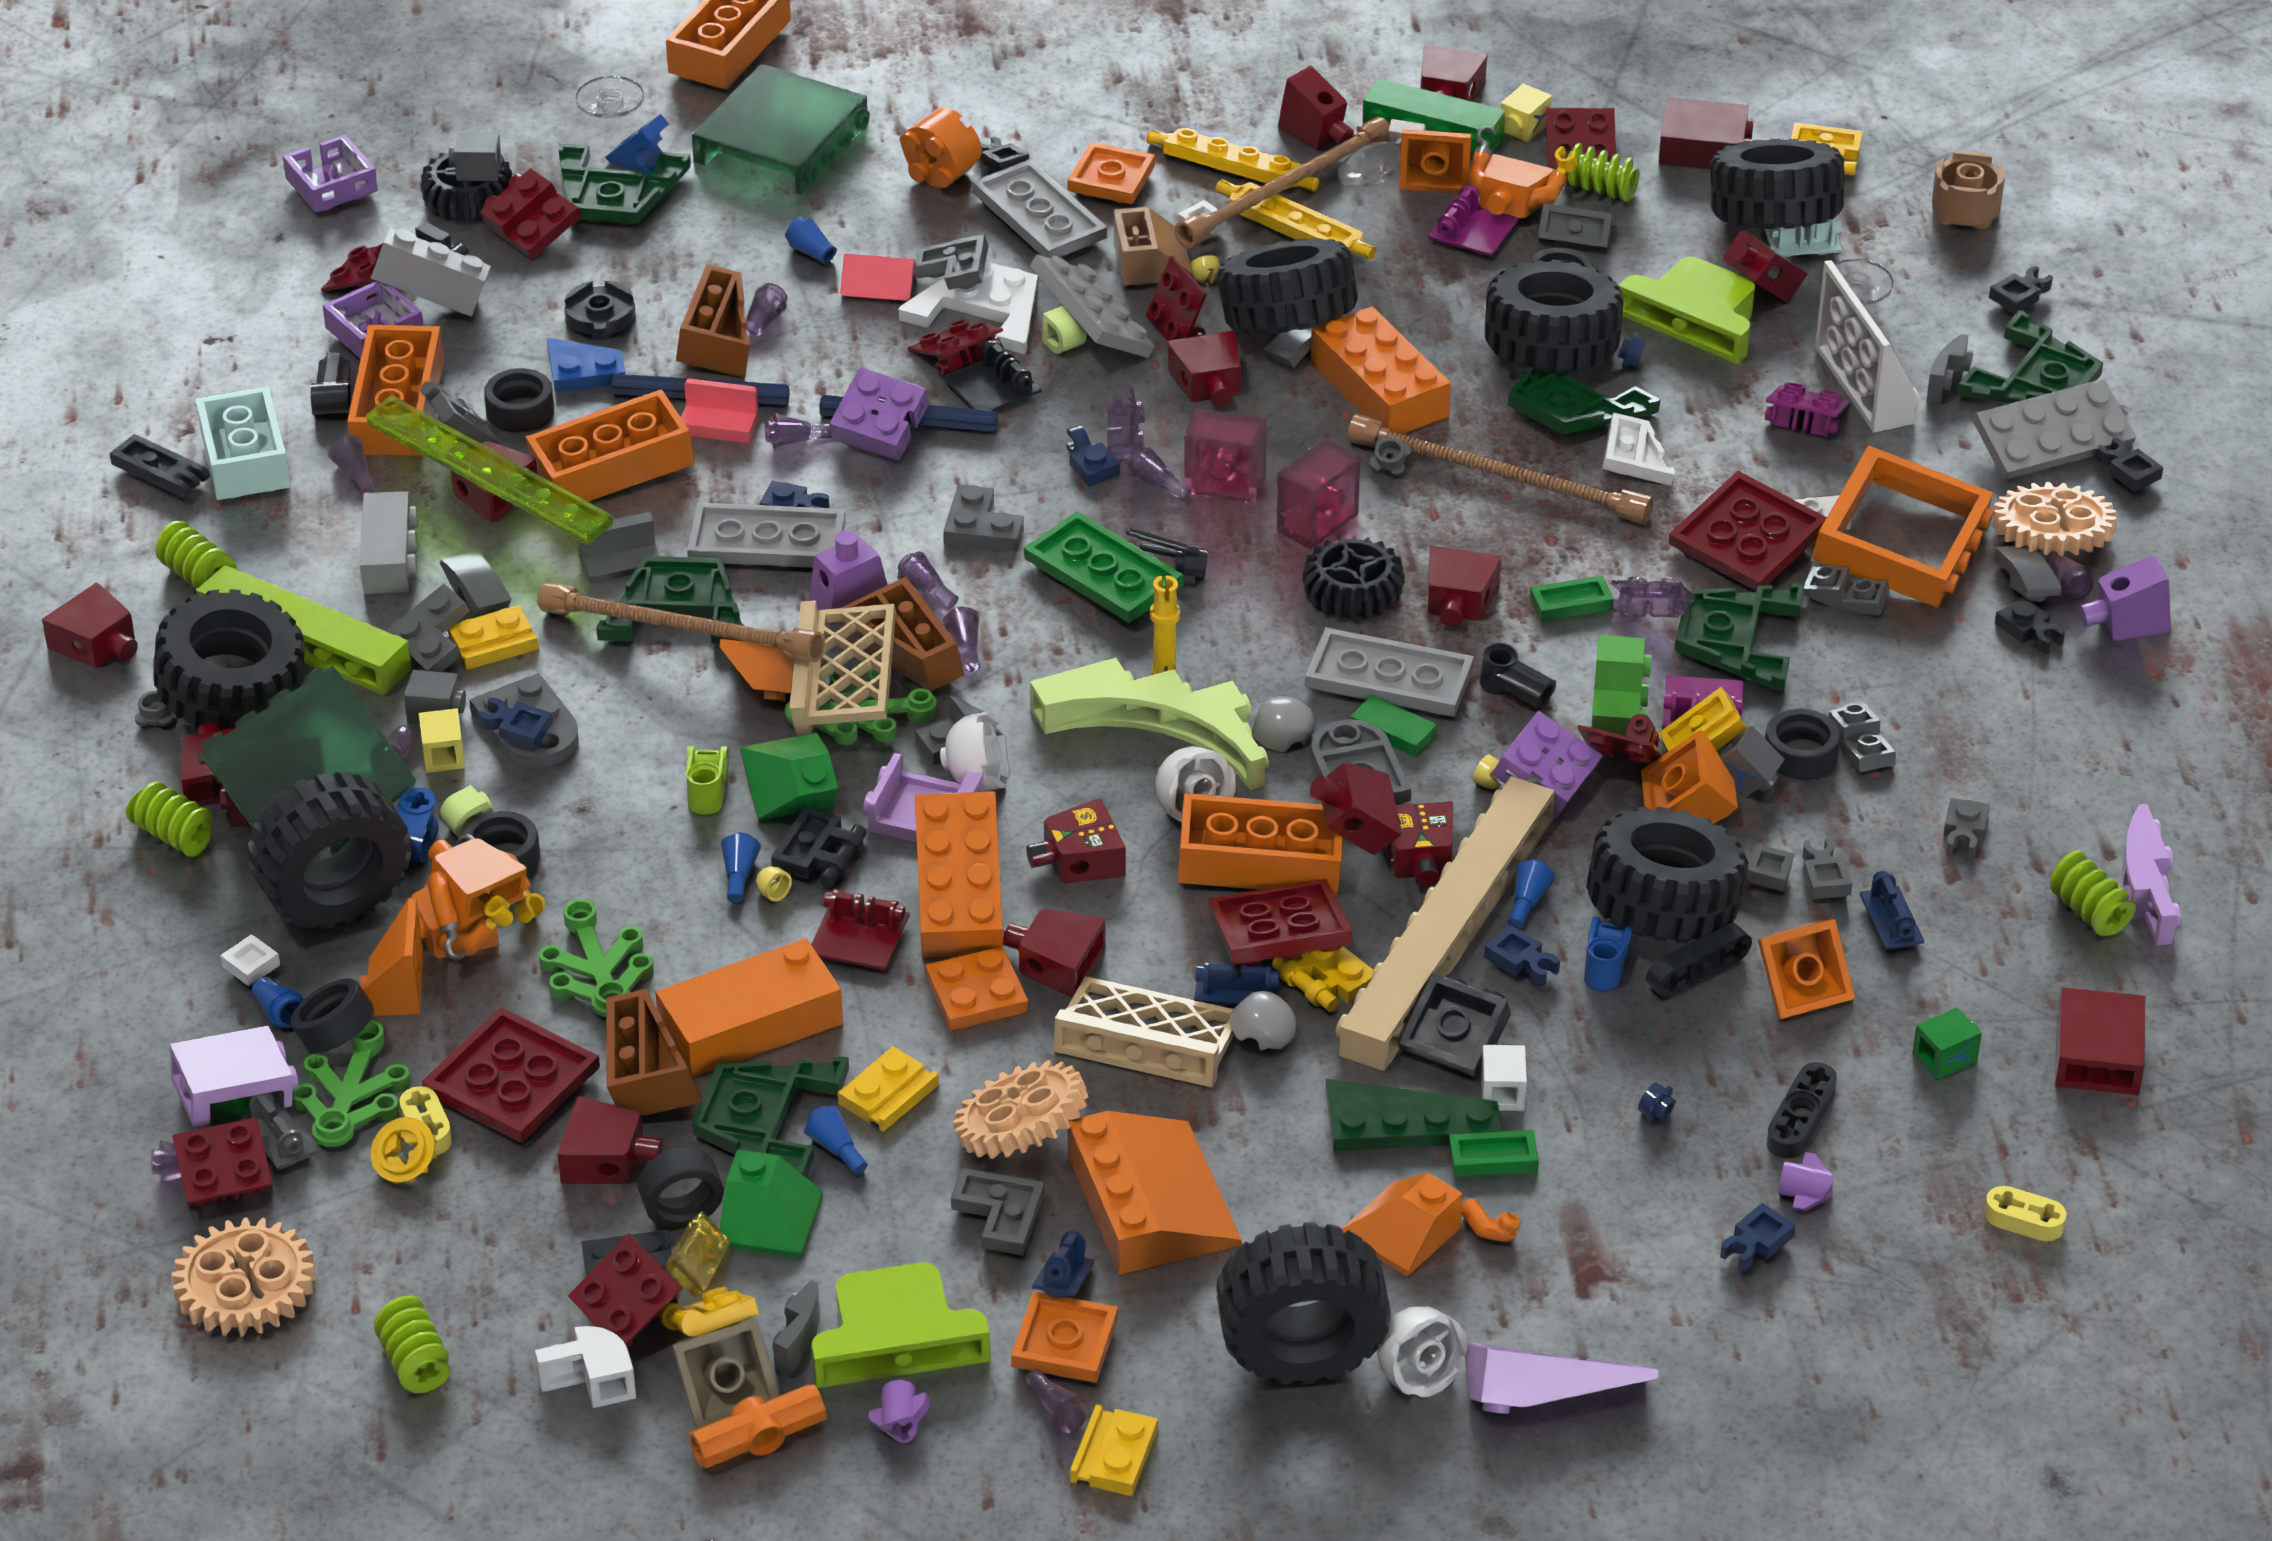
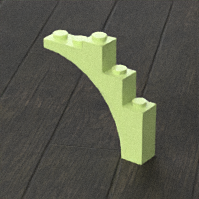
[1030,658,1269,790]

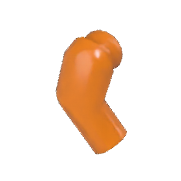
[1461,1199,1521,1242]

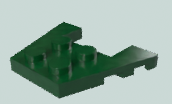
[558,143,691,224]
[1957,310,2103,403]
[1507,368,1661,435]
[596,556,746,644]
[1675,583,1805,691]
[692,1056,849,1177]

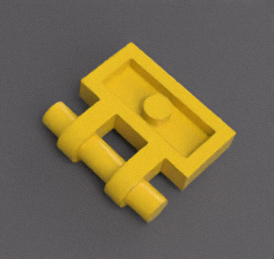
[1791,123,1863,176]
[1272,946,1374,1012]

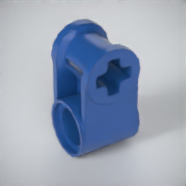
[396,788,439,863]
[1584,916,1633,991]

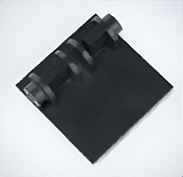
[943,340,1042,411]

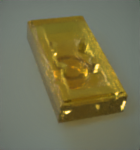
[665,1212,731,1297]

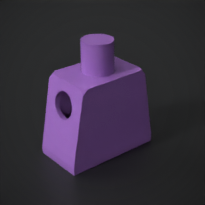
[809,530,888,625]
[2079,555,2171,641]

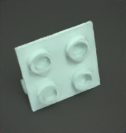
[1764,219,1842,257]

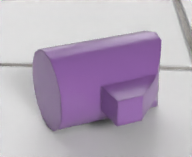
[1778,1152,1833,1213]
[869,1380,930,1443]

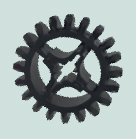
[420,153,512,222]
[1302,535,1405,621]

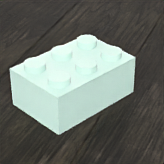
[196,386,290,500]

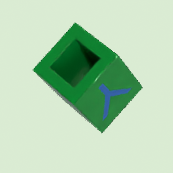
[1912,1007,1982,1080]

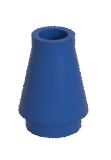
[785,217,837,264]
[252,977,304,1028]

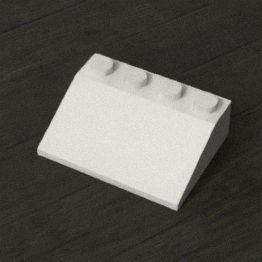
[1815,260,1919,433]

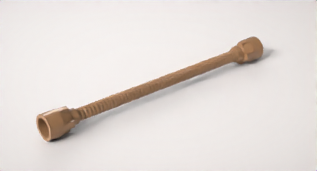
[1175,117,1390,248]
[1347,414,1654,525]
[537,582,825,662]

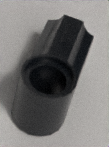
[311,353,351,415]
[1479,643,1556,710]

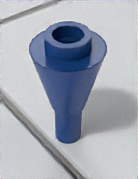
[721,832,761,903]
[1508,860,1555,929]
[805,1106,868,1175]

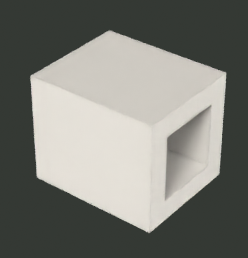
[1481,1045,1527,1111]

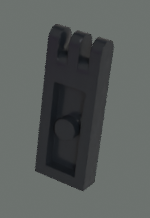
[110,434,210,497]

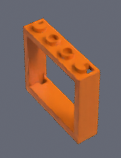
[1812,445,1995,608]

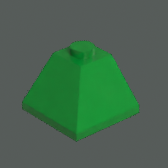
[740,733,838,822]
[718,1149,823,1259]

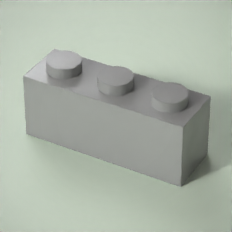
[371,227,491,317]
[360,491,418,594]

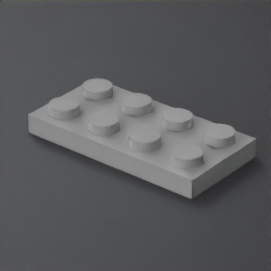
[973,159,1107,258]
[1030,255,1155,358]
[1973,379,2137,480]
[687,502,846,567]
[1305,627,1474,717]

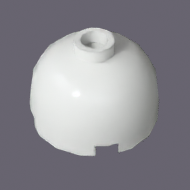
[940,712,1009,791]
[1155,746,1236,823]
[1377,1306,1468,1398]

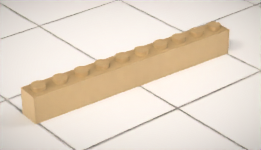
[1336,776,1555,1071]

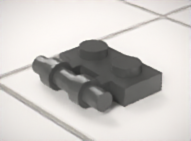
[420,382,501,448]

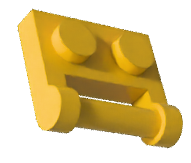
[659,1287,759,1337]

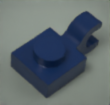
[1066,425,1120,486]

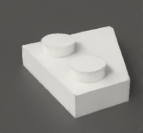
[1602,412,1675,486]

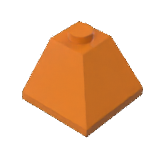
[1399,129,1471,194]
[719,639,795,701]
[1641,730,1738,824]
[360,898,424,1016]
[1758,919,1856,1019]
[1341,1173,1463,1277]

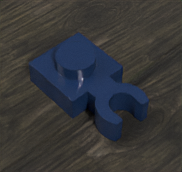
[760,480,830,508]
[478,698,553,749]
[1484,925,1560,986]
[1720,1203,1796,1271]

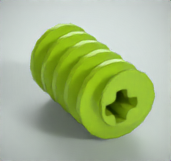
[1565,142,1640,202]
[155,521,237,590]
[125,781,213,857]
[2050,850,2137,936]
[374,1295,451,1393]

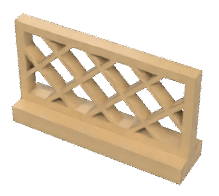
[789,600,896,736]
[1053,976,1234,1088]

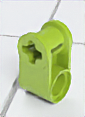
[686,746,729,815]

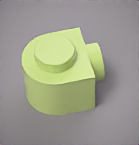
[1042,305,1088,354]
[440,785,493,838]

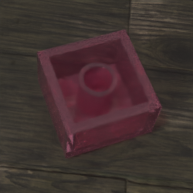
[1184,408,1267,504]
[1276,438,1361,550]

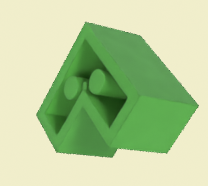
[1591,635,1652,736]

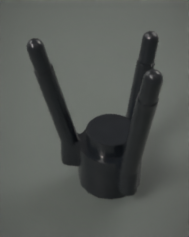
[1126,528,1208,586]

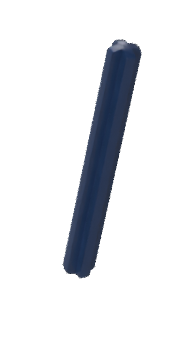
[611,374,790,406]
[819,395,998,433]

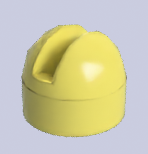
[1191,255,1220,285]
[1472,754,1501,789]
[756,866,792,902]

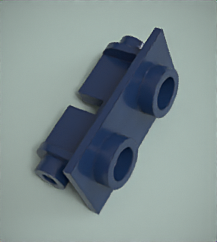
[1860,871,1924,949]
[1194,962,1280,1006]
[1032,1231,1095,1298]

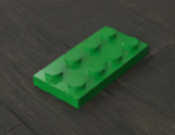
[1023,511,1183,623]

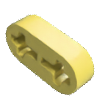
[399,1086,452,1155]
[1984,1186,2067,1242]

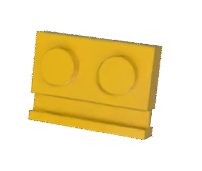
[448,605,539,670]
[1659,687,1747,752]
[838,1046,939,1132]
[1070,1404,1158,1497]

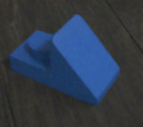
[605,113,669,173]

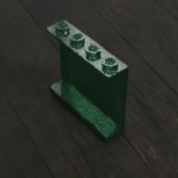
[692,64,870,195]
[198,665,417,853]

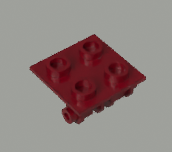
[1545,108,1616,170]
[321,243,383,300]
[1145,255,1207,341]
[908,319,1003,376]
[1577,714,1661,766]
[811,889,910,970]
[172,1117,273,1208]
[568,1233,683,1347]

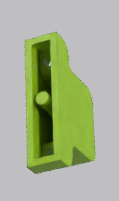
[1618,257,1755,364]
[812,1263,991,1388]

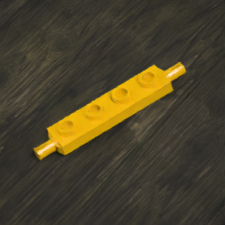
[1146,128,1319,192]
[1216,179,1377,261]

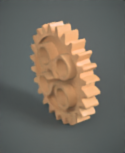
[1993,482,2117,556]
[953,1060,1088,1159]
[172,1218,316,1336]

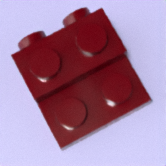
[480,168,582,260]

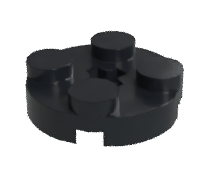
[564,281,636,340]

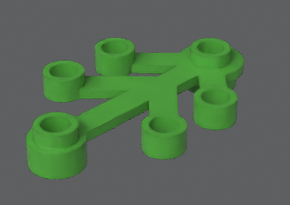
[785,669,937,745]
[539,899,654,1017]
[292,1019,411,1147]

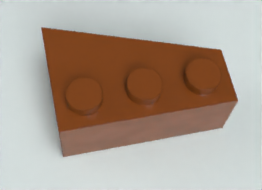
[676,264,750,378]
[841,576,965,692]
[606,989,703,1116]

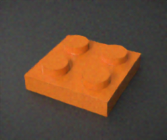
[1067,141,1155,204]
[925,946,1028,1031]
[1011,1291,1118,1383]

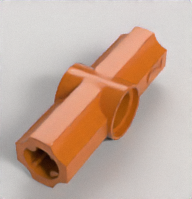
[688,1384,827,1469]

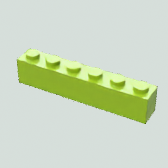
[196,565,412,696]

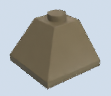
[671,1318,779,1429]

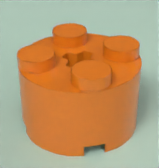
[900,107,982,188]

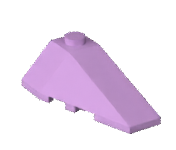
[1465,1343,1659,1414]

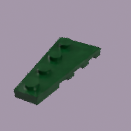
[1326,1079,1502,1151]

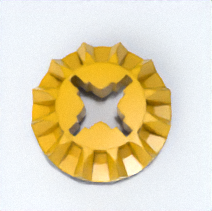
[371,1117,437,1185]

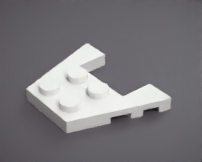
[898,261,1038,354]

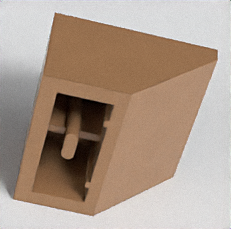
[1113,207,1193,286]

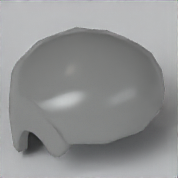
[1252,696,1316,753]
[1229,991,1297,1050]

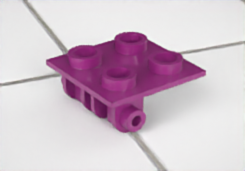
[1428,185,1519,256]
[1765,382,1850,437]
[1662,675,1743,729]

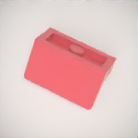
[840,253,917,302]
[681,378,759,444]

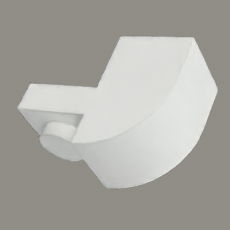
[535,1326,636,1408]

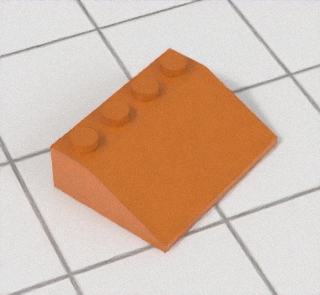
[1067,1111,1242,1275]

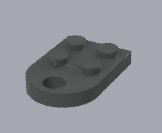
[469,673,579,768]
[1311,719,1411,804]

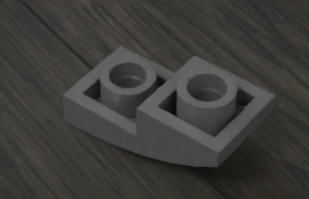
[1264,320,1332,368]
[1926,334,1973,405]
[1994,545,2061,601]
[440,551,512,617]
[1804,565,1890,615]
[1829,703,1896,772]
[772,1279,820,1378]

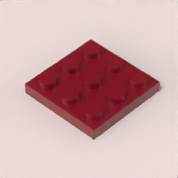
[1669,471,1827,592]
[1208,879,1353,966]
[422,1007,600,1143]

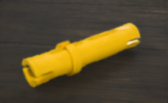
[1150,576,1180,675]

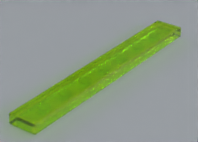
[366,395,613,545]

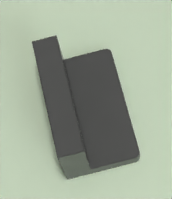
[1538,203,1616,250]
[577,512,660,583]

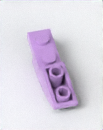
[2121,803,2181,946]

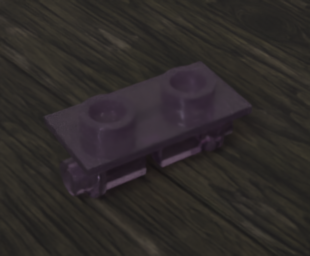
[1106,387,1145,467]
[1611,577,1695,618]

